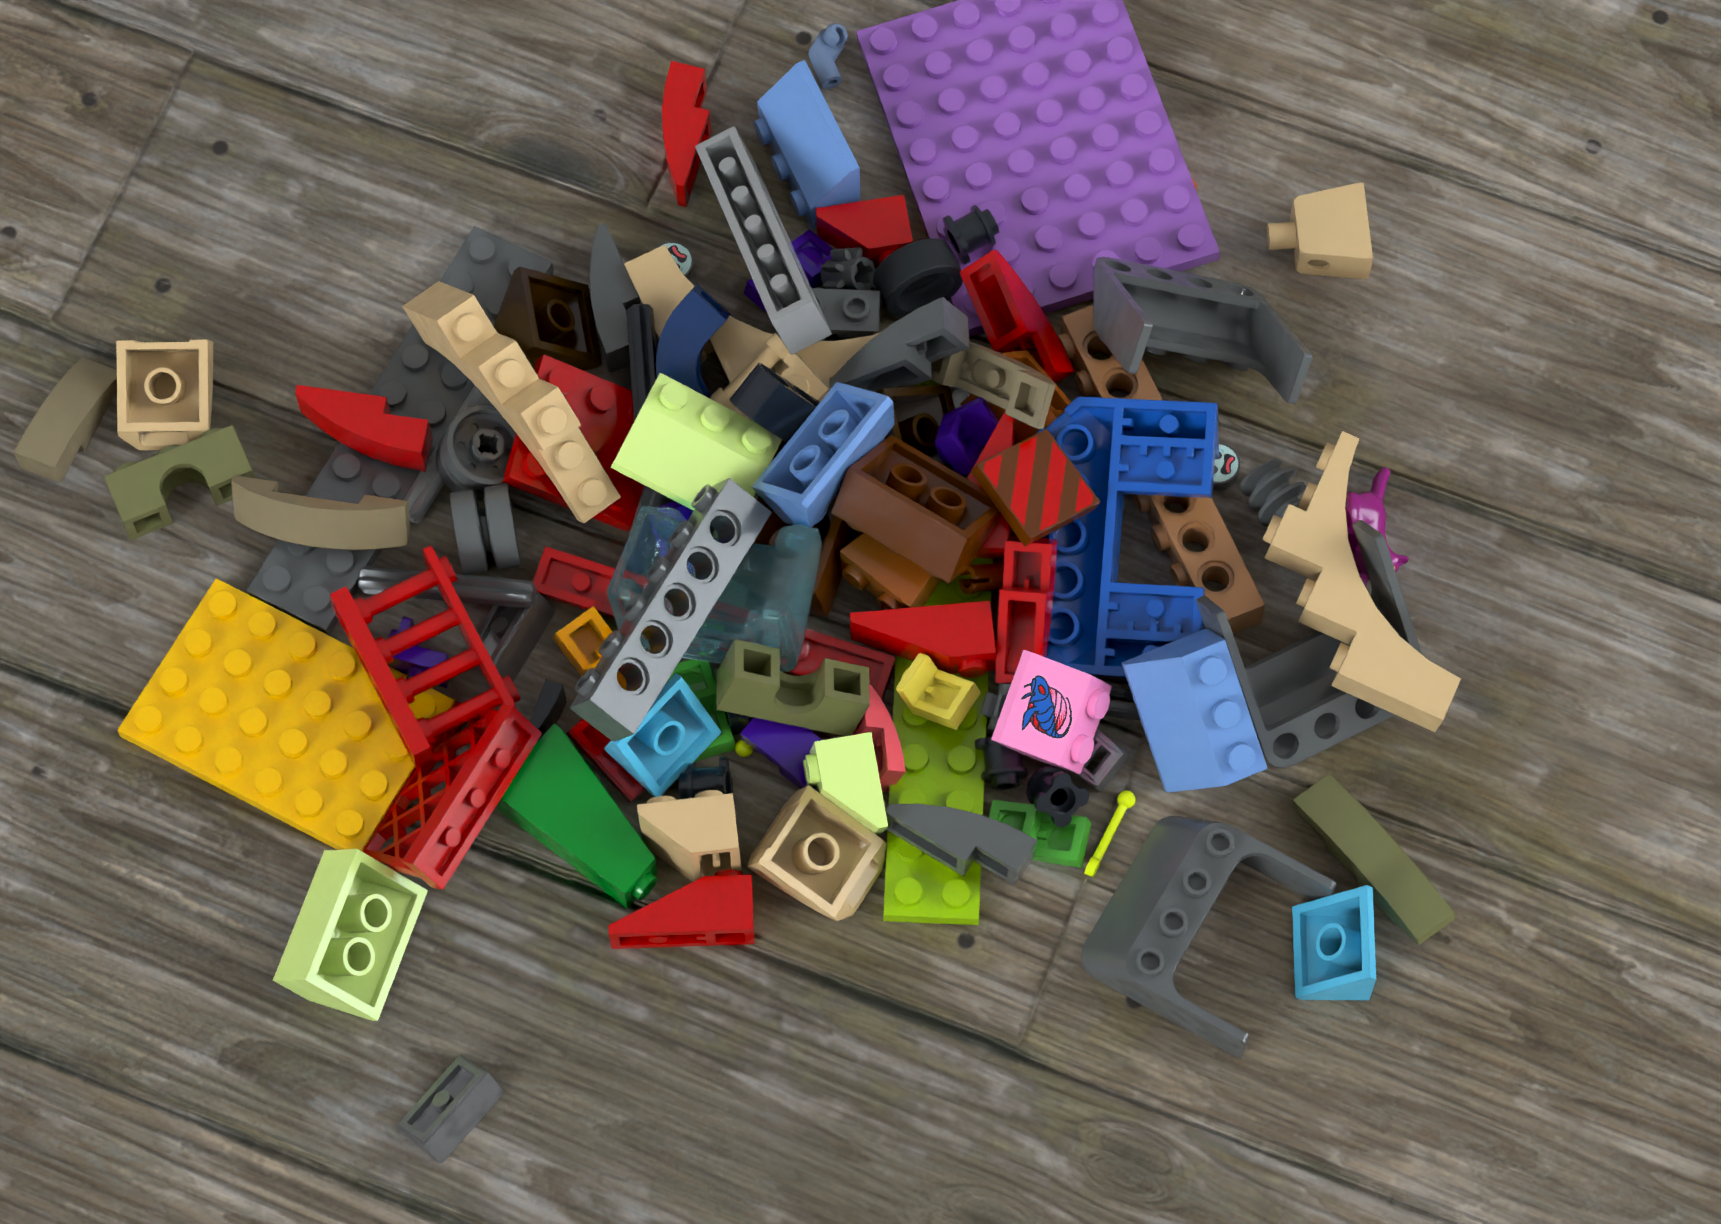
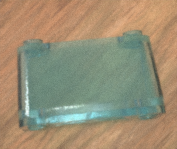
[606,505,822,672]

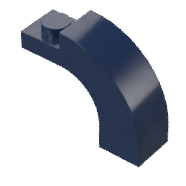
[656,283,731,399]

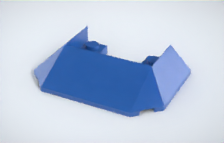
[1036,397,1219,678]

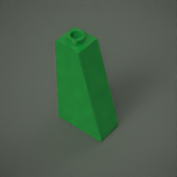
[496,724,658,909]

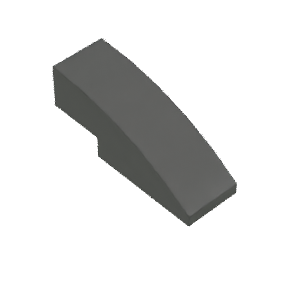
[590,223,640,373]
[829,297,970,392]
[885,804,1037,886]

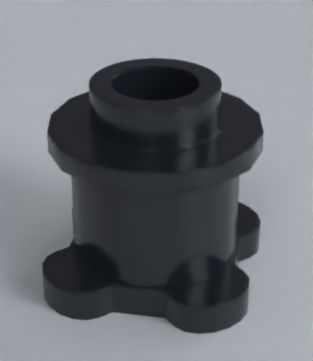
[942,205,1000,265]
[974,737,1028,790]
[679,756,733,799]
[1026,766,1089,827]

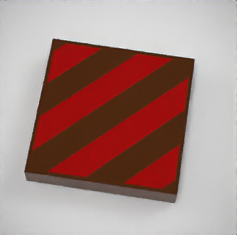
[971,429,1100,546]

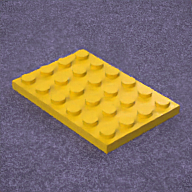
[117,578,455,851]

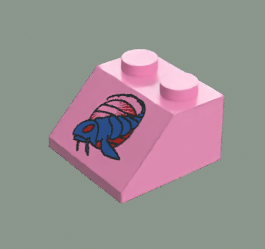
[991,650,1112,775]

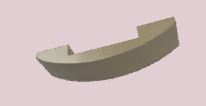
[930,341,1056,429]
[231,475,411,550]

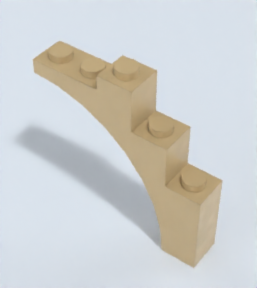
[624,245,881,388]
[402,281,621,523]
[1262,431,1461,732]

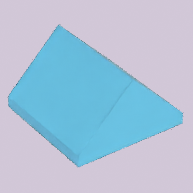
[604,673,722,797]
[1292,885,1376,1000]

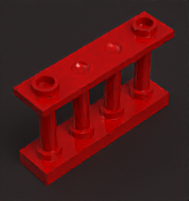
[330,545,521,768]

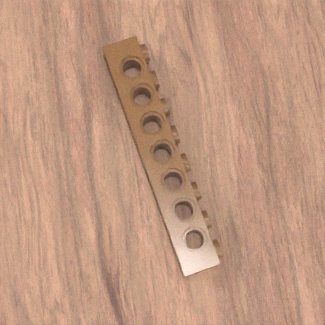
[1057,304,1265,634]

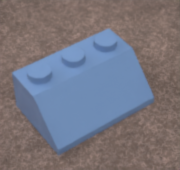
[753,60,860,230]
[752,382,894,530]
[1122,628,1268,793]

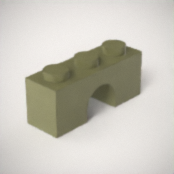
[104,425,255,541]
[716,639,870,736]

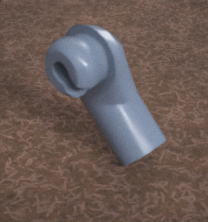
[808,23,848,89]

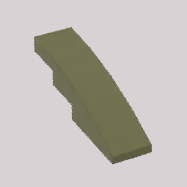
[1293,773,1456,945]

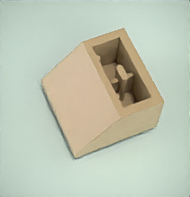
[637,790,742,882]

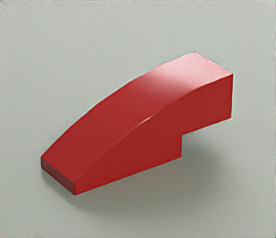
[662,61,711,207]
[959,250,1075,384]
[295,385,433,472]
[995,536,1058,684]

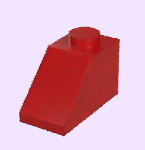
[815,195,913,268]

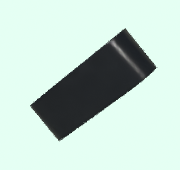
[730,363,820,443]

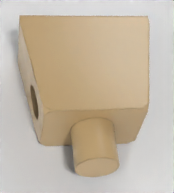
[1266,182,1373,279]

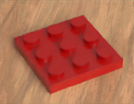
[502,354,644,532]

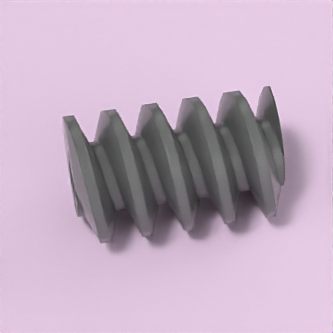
[1240,459,1306,527]

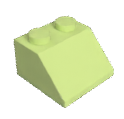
[803,732,888,835]

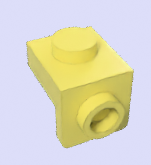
[896,653,981,730]

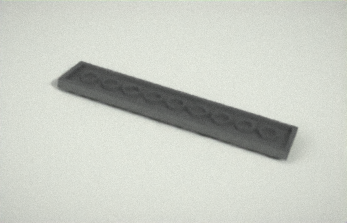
[246,226,554,635]

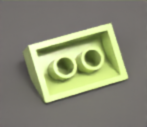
[611,373,782,511]
[273,849,428,1021]

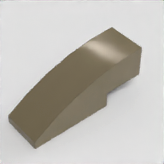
[13,357,117,483]

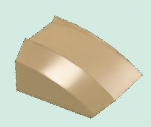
[116,339,213,450]
[747,785,886,921]

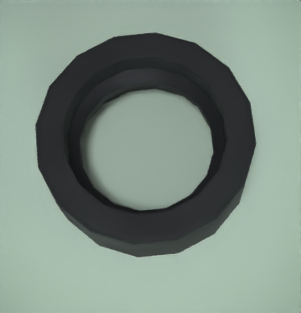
[873,238,963,318]

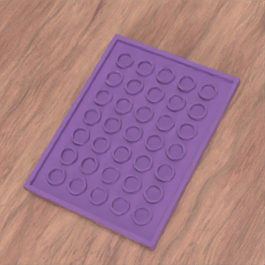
[856,0,1220,337]

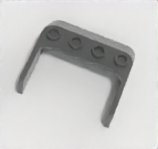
[1093,257,1313,404]
[1196,520,1422,768]
[1081,816,1336,1058]

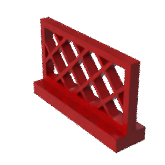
[362,702,542,890]

